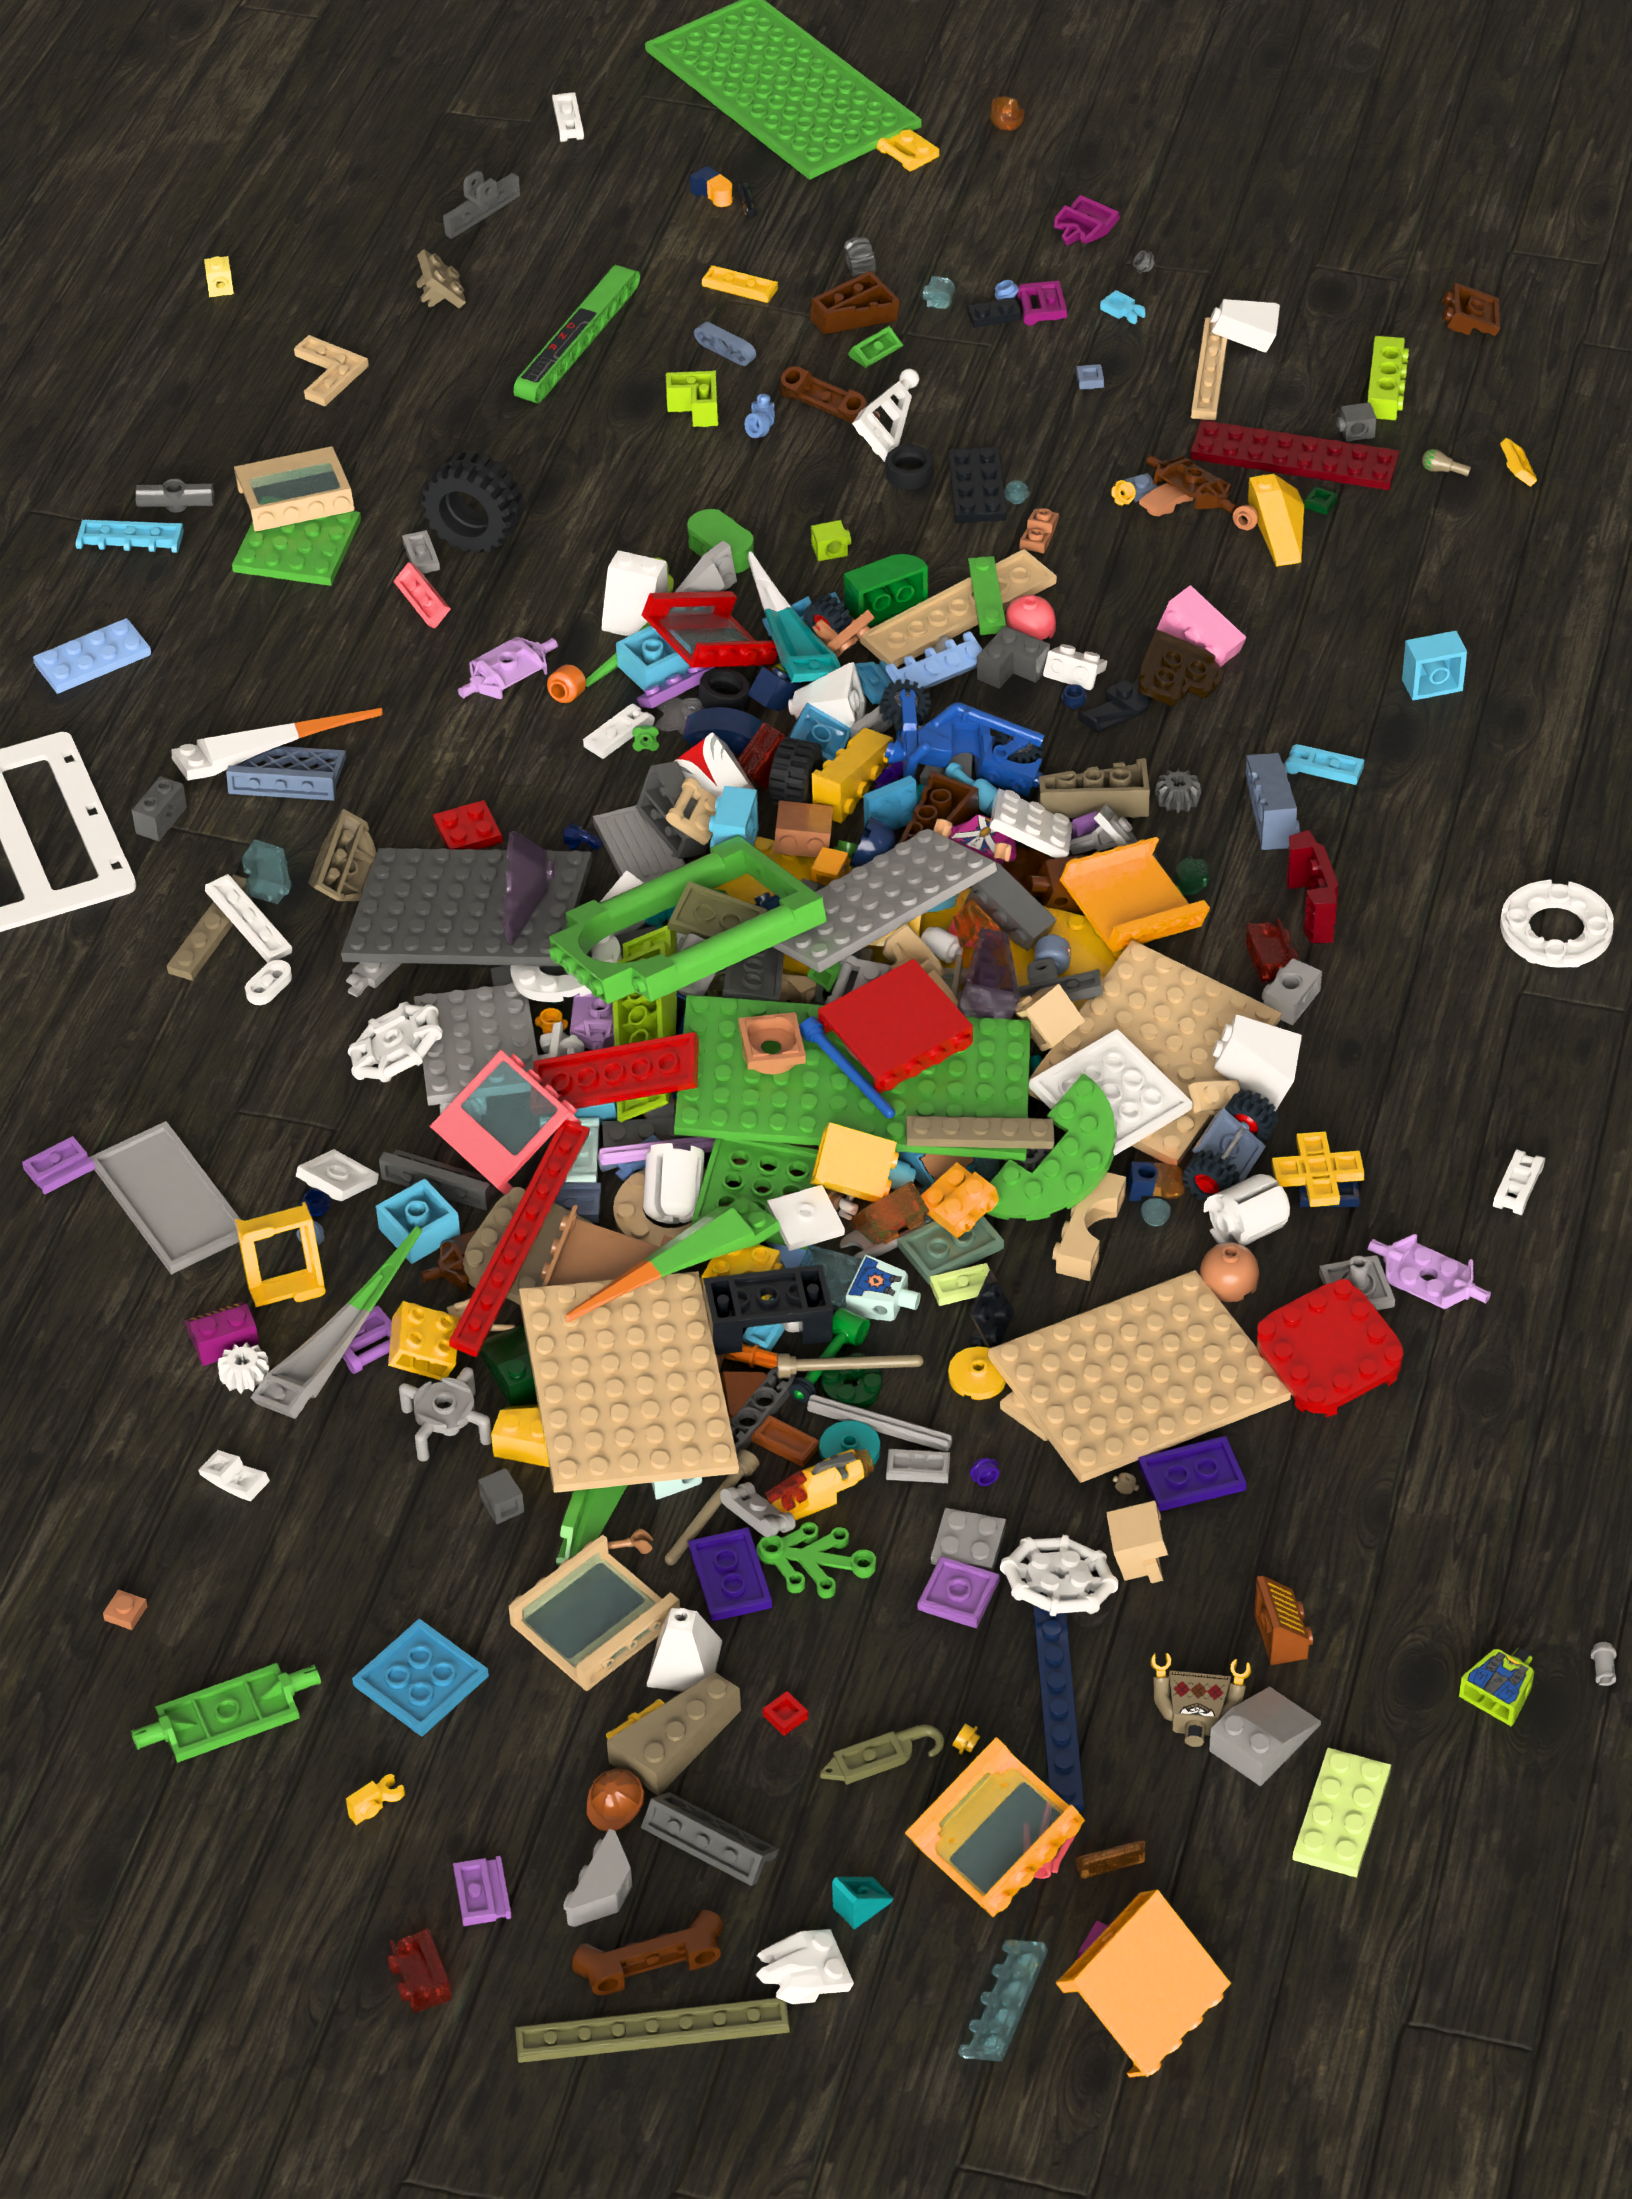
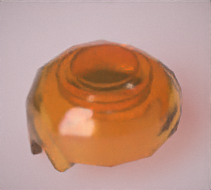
[989,97,1024,131]

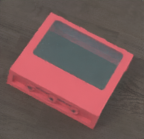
[430,1050,582,1195]

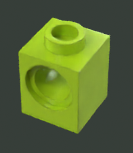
[811,520,851,562]

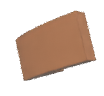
[1139,483,1194,516]
[1019,508,1059,554]

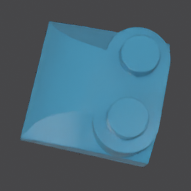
[788,703,851,763]

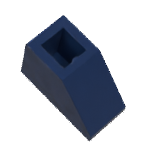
[748,667,804,712]

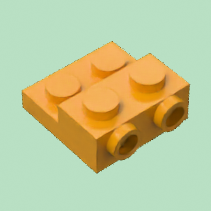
[915,1162,999,1239]

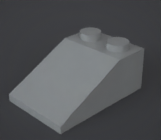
[1209,1687,1321,1786]

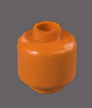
[547,664,586,703]

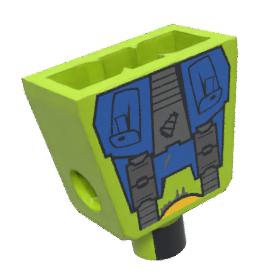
[1459,1648,1534,1726]

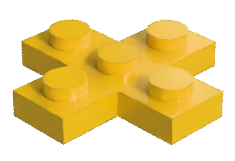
[1272,1131,1364,1207]

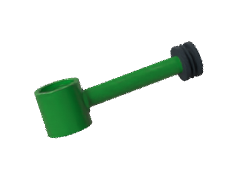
[788,1307,870,1403]

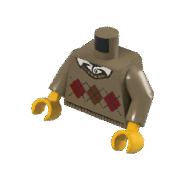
[1151,1653,1251,1747]

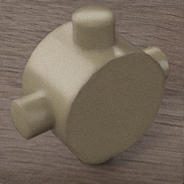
[1112,1473,1139,1494]

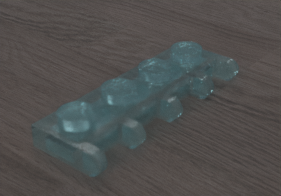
[958,1940,1048,2061]

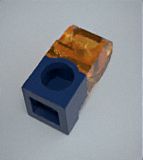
[1127,1162,1185,1201]

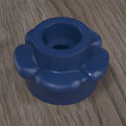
[1061,684,1087,709]

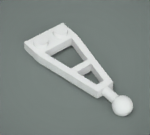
[853,369,919,462]

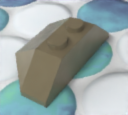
[308,809,377,901]

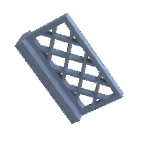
[226,746,346,801]

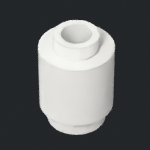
[921,927,963,963]

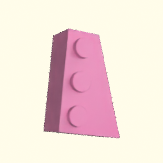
[1157,585,1247,667]

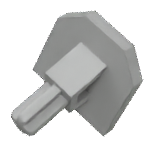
[1070,803,1137,855]

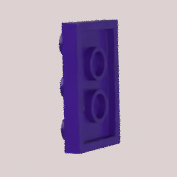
[1138,1436,1247,1512]
[688,1527,772,1622]

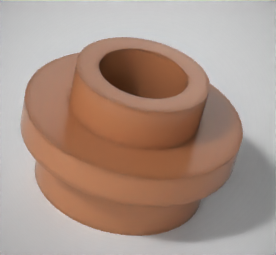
[1233,505,1258,530]

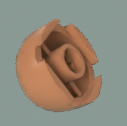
[1199,1242,1259,1302]

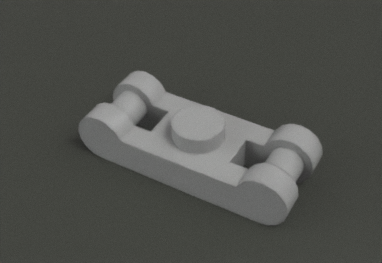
[720,1482,795,1537]

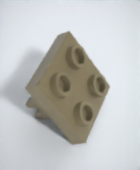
[416,249,466,309]

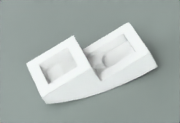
[198,1450,270,1501]

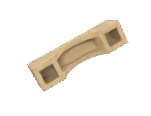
[1052,1172,1126,1281]

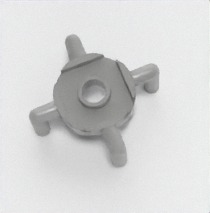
[399,1367,492,1461]

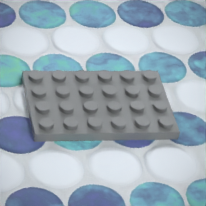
[414,983,538,1106]

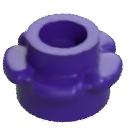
[970,1458,1000,1486]

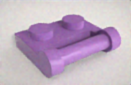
[342,1305,392,1374]

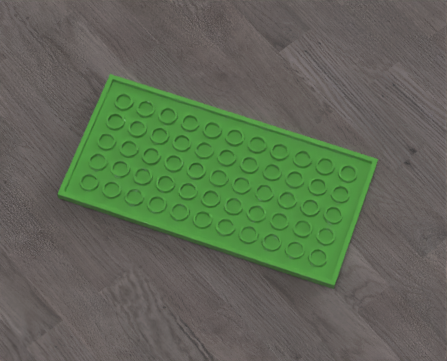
[645,0,921,180]
[674,995,1031,1161]

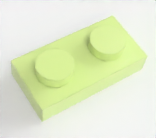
[930,1263,990,1306]

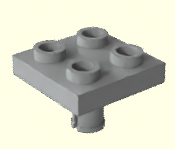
[1319,1255,1395,1310]

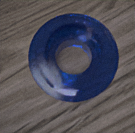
[301,1189,330,1216]

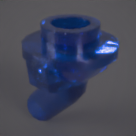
[563,822,603,850]

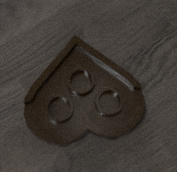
[1138,629,1223,706]

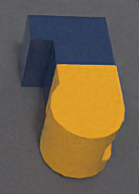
[690,166,733,207]

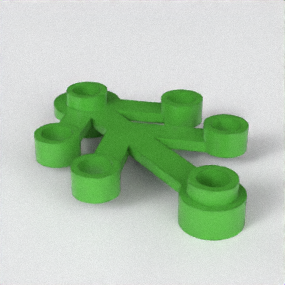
[756,1522,876,1598]

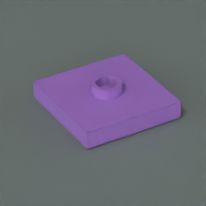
[918,1556,999,1629]

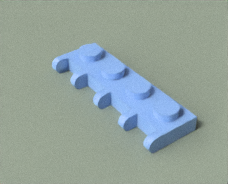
[886,631,983,689]

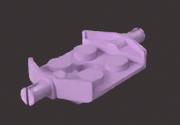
[458,637,558,699]
[570,993,614,1050]
[1368,1234,1491,1309]

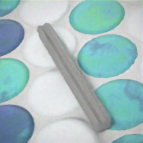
[807,1394,952,1452]

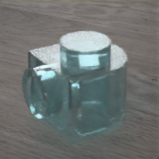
[923,276,955,309]

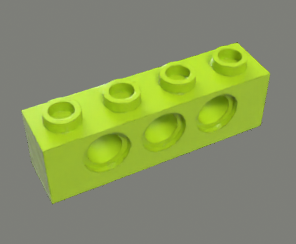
[1367,336,1409,420]

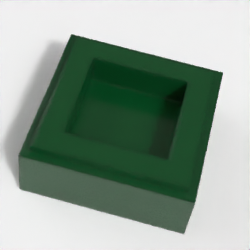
[1304,486,1338,515]

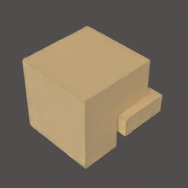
[1009,984,1085,1051]
[1106,1501,1168,1583]

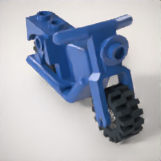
[879,679,1045,797]

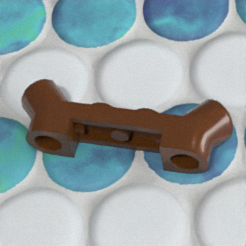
[779,366,880,424]
[571,1909,724,1995]

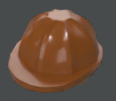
[587,1768,645,1832]

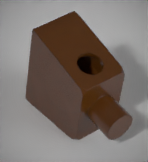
[1027,855,1085,914]

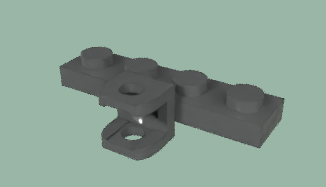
[443,170,520,239]
[989,958,1103,1018]
[602,1093,695,1148]

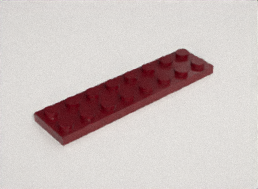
[1190,420,1399,490]

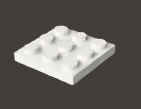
[989,788,1072,859]

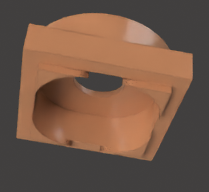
[738,1012,806,1074]

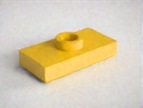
[1500,438,1537,487]

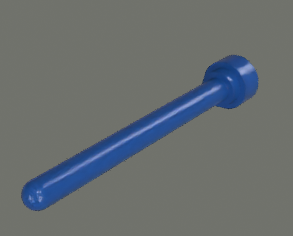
[799,1016,895,1118]

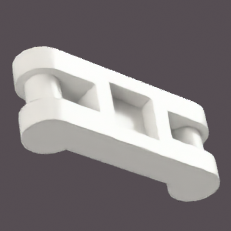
[1493,1149,1545,1215]

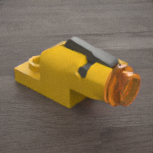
[767,1448,874,1521]

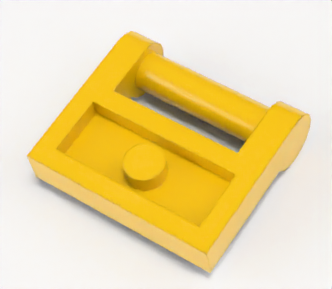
[876,129,939,171]

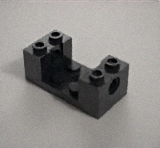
[703,1264,833,1355]

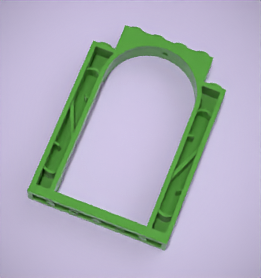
[549,835,827,1004]

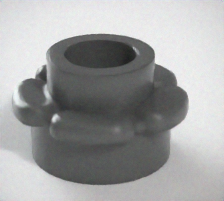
[1133,250,1155,273]

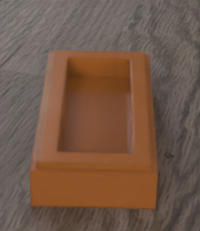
[752,1415,820,1467]

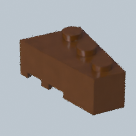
[810,270,900,334]

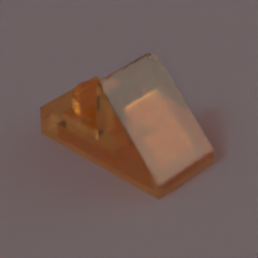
[953,899,1011,959]

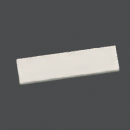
[205,874,292,963]

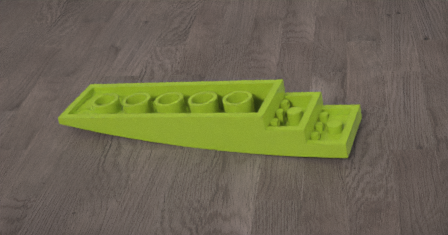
[613,925,677,1123]

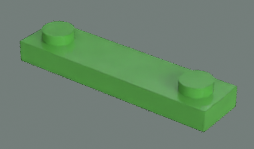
[968,556,1006,635]

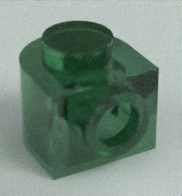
[1175,856,1209,895]

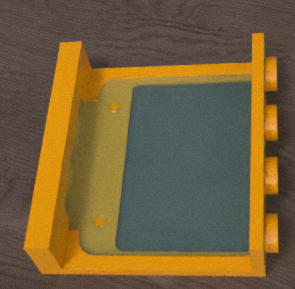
[905,1737,1085,1917]

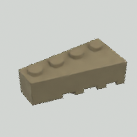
[1038,758,1150,818]
[607,1672,741,1796]

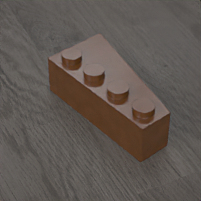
[899,771,979,843]

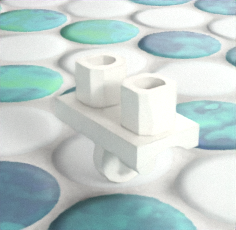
[538,1022,585,1060]

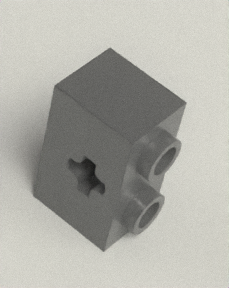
[132,776,187,841]

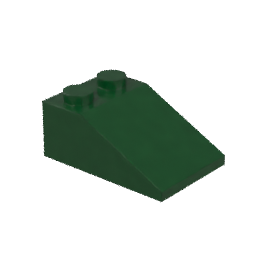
[479,1324,537,1406]

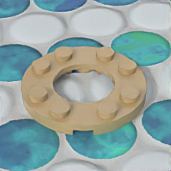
[613,1168,730,1247]

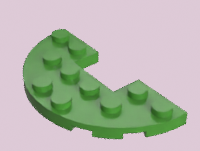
[986,1073,1117,1221]

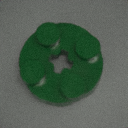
[822,1353,882,1409]

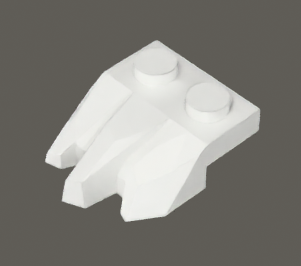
[756,1929,854,2004]

